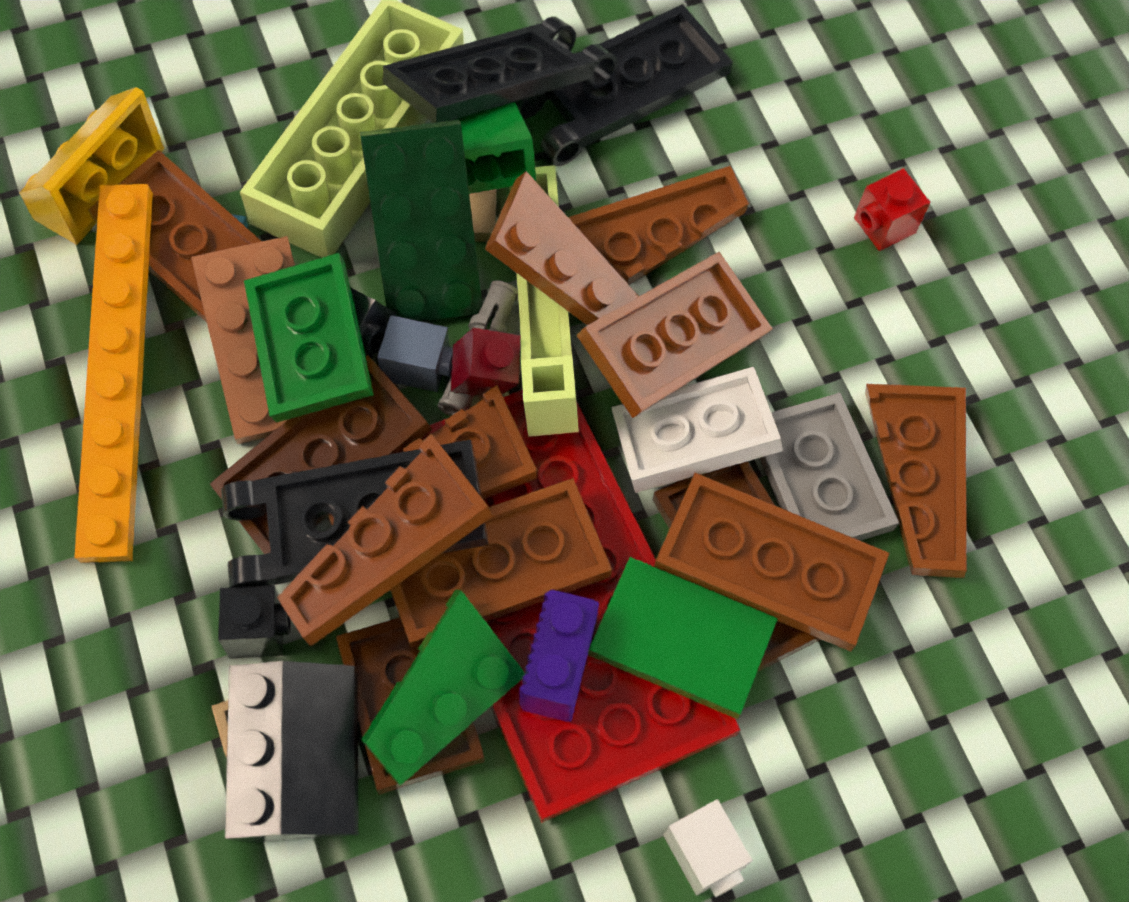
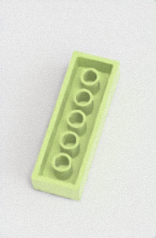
[240,0,464,258]

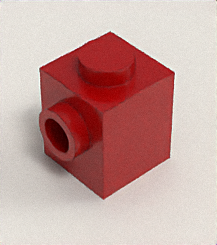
[854,168,931,252]

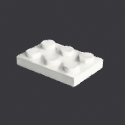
[611,367,783,493]

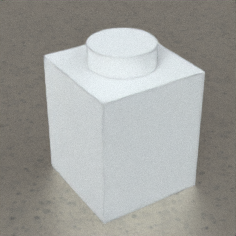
[663,799,753,897]

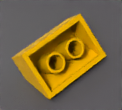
[19,87,164,245]

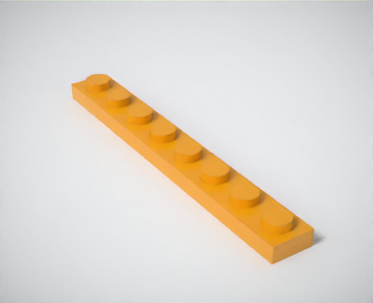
[74,184,153,563]

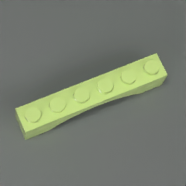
[509,165,579,437]

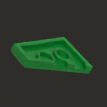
[361,589,525,786]

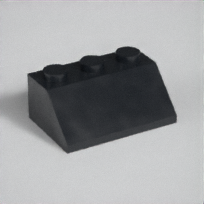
[225,661,359,843]

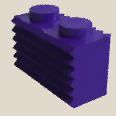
[520,589,599,721]

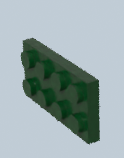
[360,120,483,322]

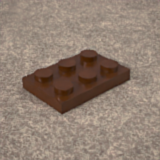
[336,617,485,795]

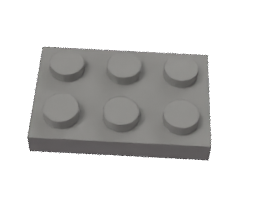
[760,393,899,541]

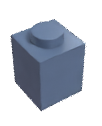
[377,315,453,392]

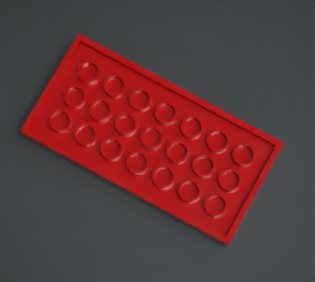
[421,390,741,823]

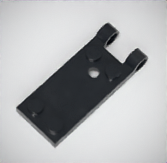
[515,4,733,166]
[383,16,618,123]
[221,439,489,587]

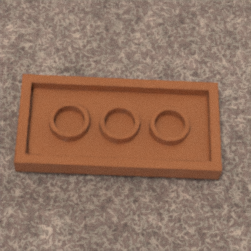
[191,236,295,444]

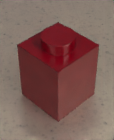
[451,327,521,397]

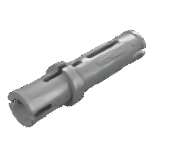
[438,281,518,416]

